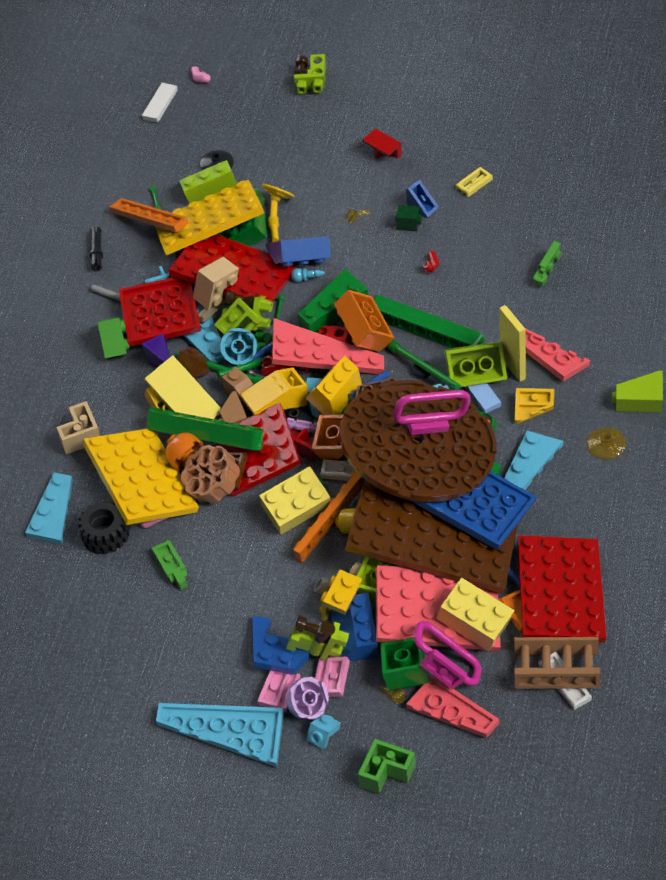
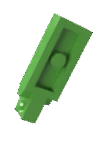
[532,241,562,286]
[152,540,188,590]

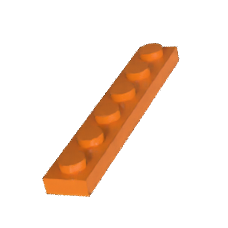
[109,198,189,232]
[293,471,365,563]

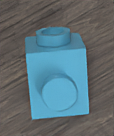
[307,714,341,749]

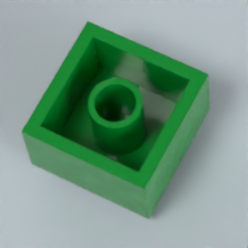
[381,637,429,690]

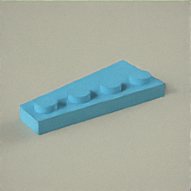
[25,472,73,545]

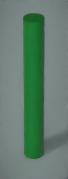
[217,357,264,379]

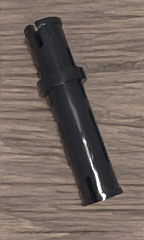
[89,227,103,271]

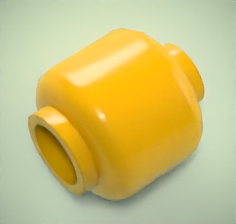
[335,508,356,534]

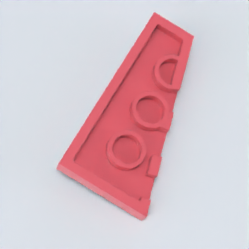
[525,328,591,381]
[406,675,500,738]

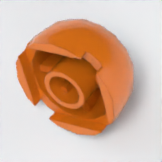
[165,432,203,471]

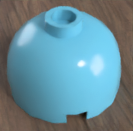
[220,328,258,365]

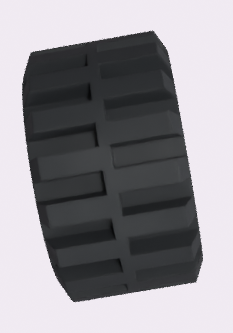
[77,501,130,554]

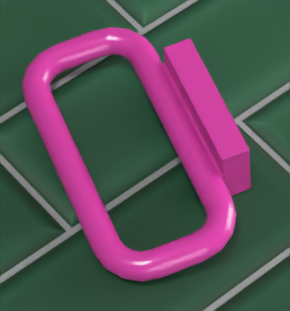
[393,390,471,435]
[414,621,482,690]

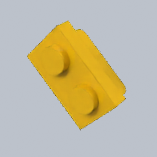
[319,570,362,621]

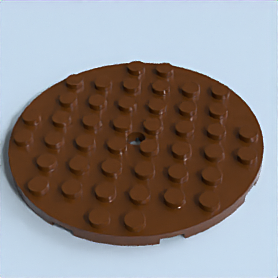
[340,380,497,502]

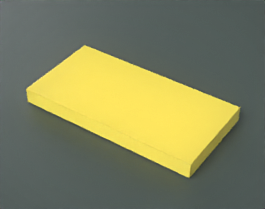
[499,305,526,382]
[144,355,221,419]

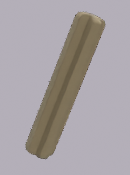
[198,295,226,323]

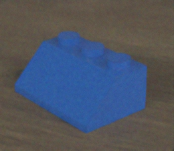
[265,236,331,266]
[330,593,379,662]

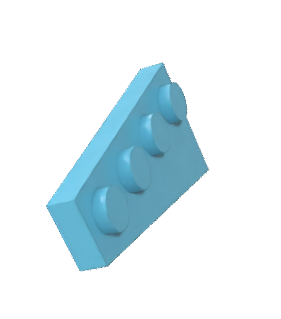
[504,431,563,490]

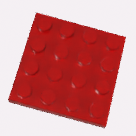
[119,277,201,347]
[215,403,302,497]

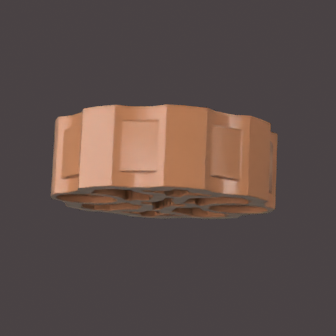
[181,445,240,504]

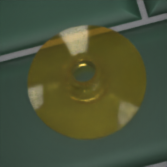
[587,427,626,459]

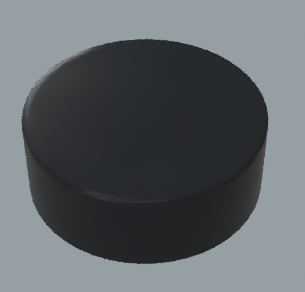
[413,361,431,379]

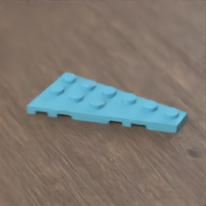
[183,283,226,363]
[156,703,284,767]

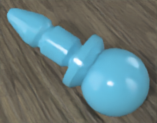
[291,268,325,282]

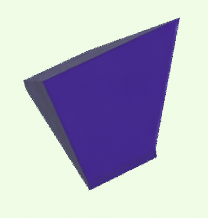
[142,334,170,368]

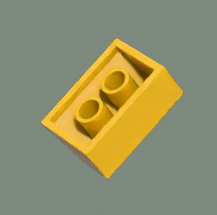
[306,355,362,415]

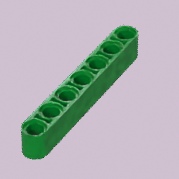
[373,295,486,348]
[147,408,264,450]

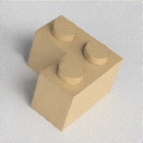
[193,257,239,310]
[56,401,100,454]

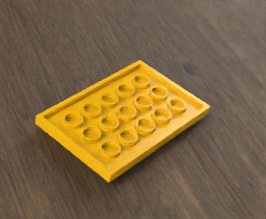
[155,180,265,256]
[82,429,199,525]

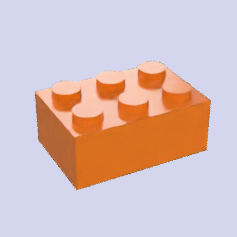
[334,290,394,352]

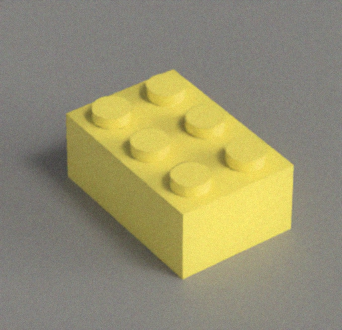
[259,466,331,535]
[436,578,515,652]

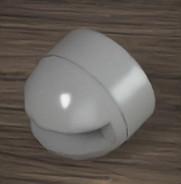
[314,577,330,595]

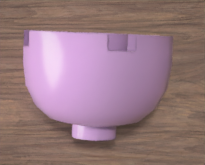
[285,677,329,720]

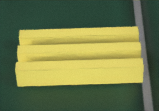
[455,167,493,197]

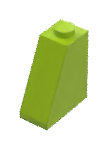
[612,371,663,412]

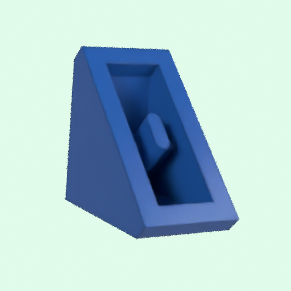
[406,179,439,218]

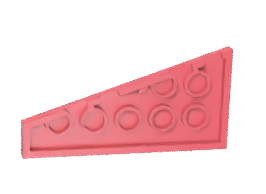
[272,318,384,374]

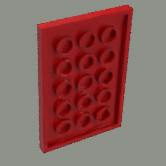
[169,234,297,302]
[517,535,606,643]

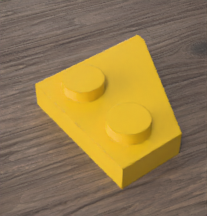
[515,388,554,424]

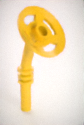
[262,184,295,242]

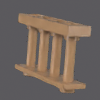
[514,637,600,689]

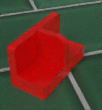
[363,128,402,159]
[291,428,318,462]

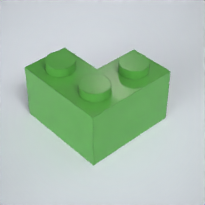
[98,316,130,358]
[358,739,416,794]

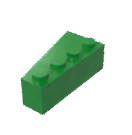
[298,269,368,333]

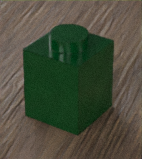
[395,205,422,232]

